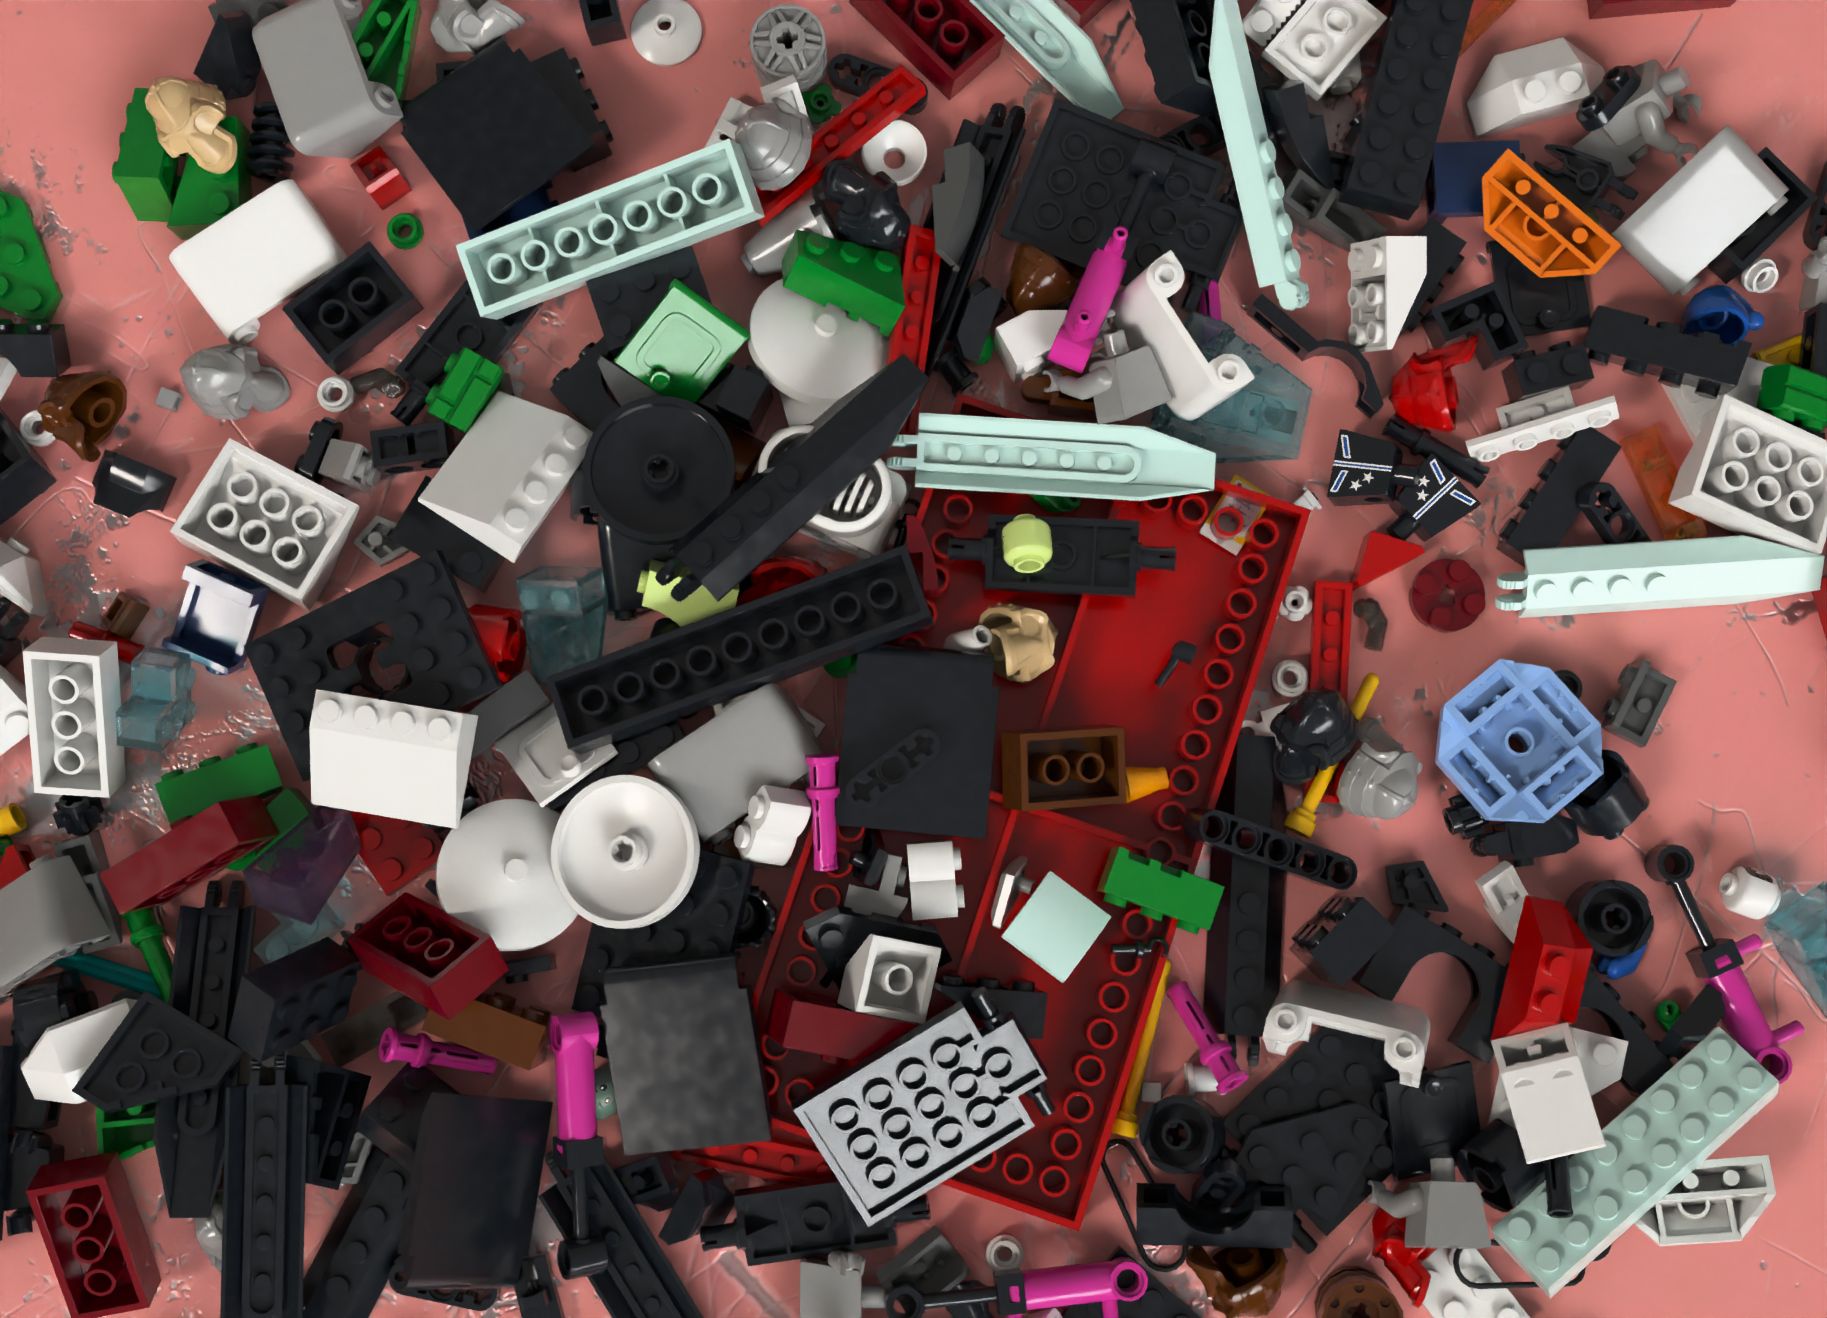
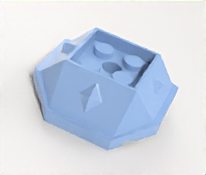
[1435,659,1604,823]

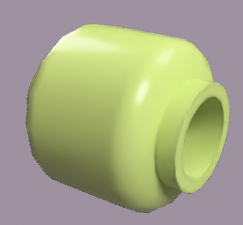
[1001,514,1053,573]

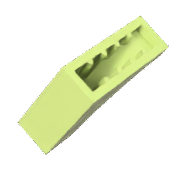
[637,559,739,627]

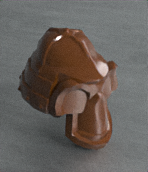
[1006,242,1085,316]
[38,371,127,462]
[1186,1246,1288,1318]

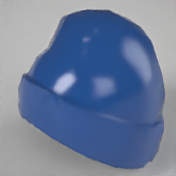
[1681,285,1765,346]

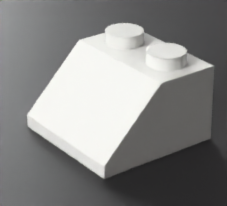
[837,934,942,1024]

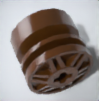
[1314,1266,1404,1318]

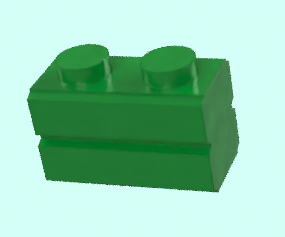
[425,347,505,435]
[1756,363,1827,433]

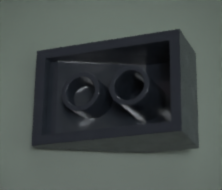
[0,407,57,525]
[389,476,506,593]

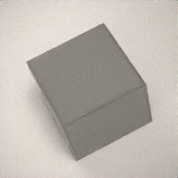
[155,387,183,413]
[1141,1081,1161,1102]

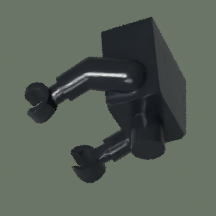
[4,1129,65,1236]

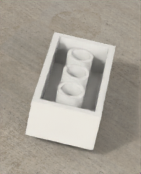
[23,637,126,798]

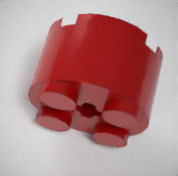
[468,604,528,683]

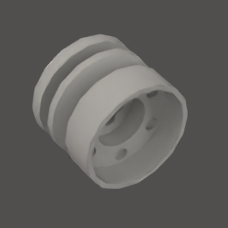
[750,4,828,94]

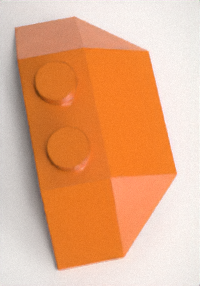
[1482,149,1622,278]

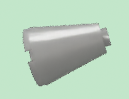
[741,187,838,278]

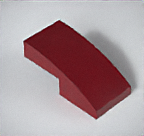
[906,515,939,595]

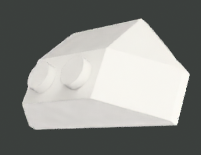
[1465,37,1605,139]
[0,529,48,617]
[20,998,137,1104]
[1634,1155,1776,1246]

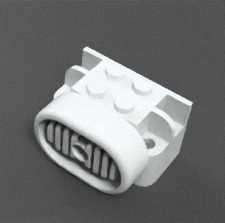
[751,425,913,560]

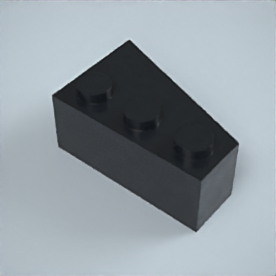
[531,47,614,172]
[285,1055,371,1190]

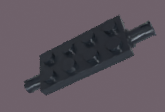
[390,280,543,426]
[948,514,1176,598]
[700,1176,931,1266]

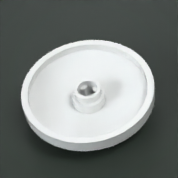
[747,279,890,407]
[551,775,700,929]
[435,799,578,951]

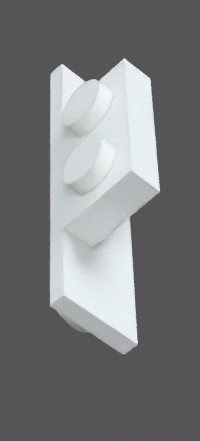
[1465,386,1619,462]

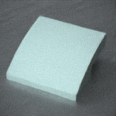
[1001,871,1111,983]

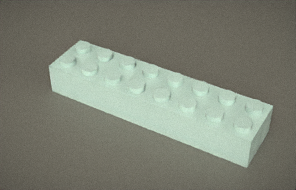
[455,138,765,320]
[1491,1026,1779,1298]

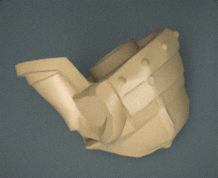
[144,76,238,174]
[978,603,1058,683]

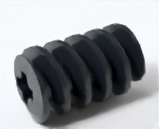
[245,102,296,184]

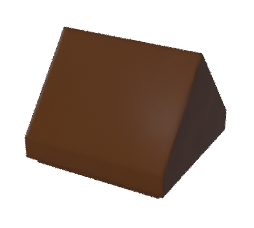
[102,591,150,639]

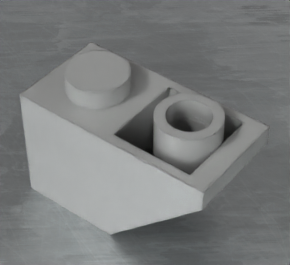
[318,438,382,494]

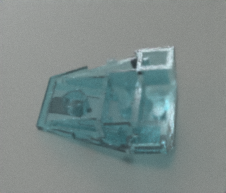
[1151,312,1312,463]

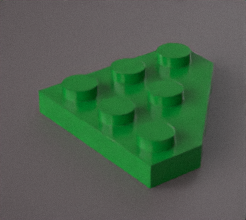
[0,190,63,322]

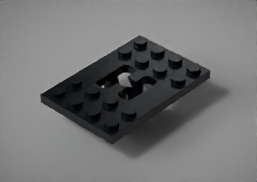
[243,549,503,782]

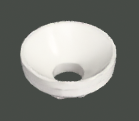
[861,120,927,186]

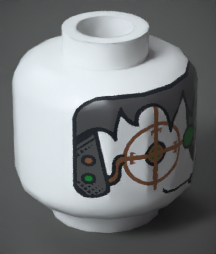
[1719,865,1781,920]

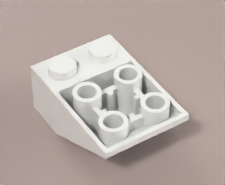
[1347,236,1427,353]
[994,309,1115,383]
[1491,1022,1606,1164]

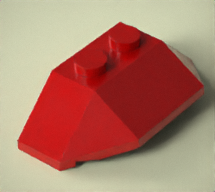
[1490,895,1593,1042]

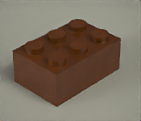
[1001,724,1126,811]
[421,992,552,1070]

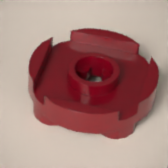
[1408,559,1486,633]

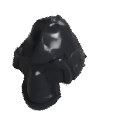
[822,159,911,251]
[1269,688,1359,785]

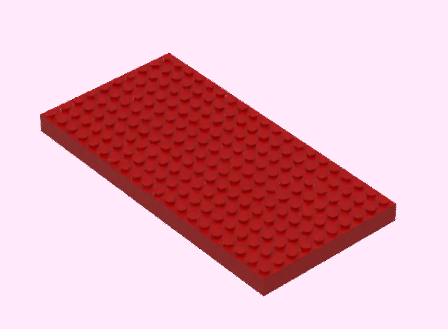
[752,393,1311,1231]

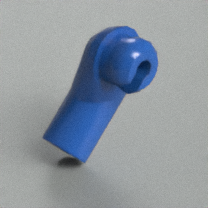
[1596,943,1648,980]

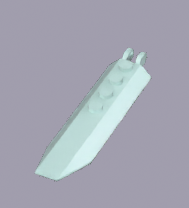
[969,0,1124,120]
[1208,0,1310,311]
[886,413,1216,501]
[1495,535,1825,618]

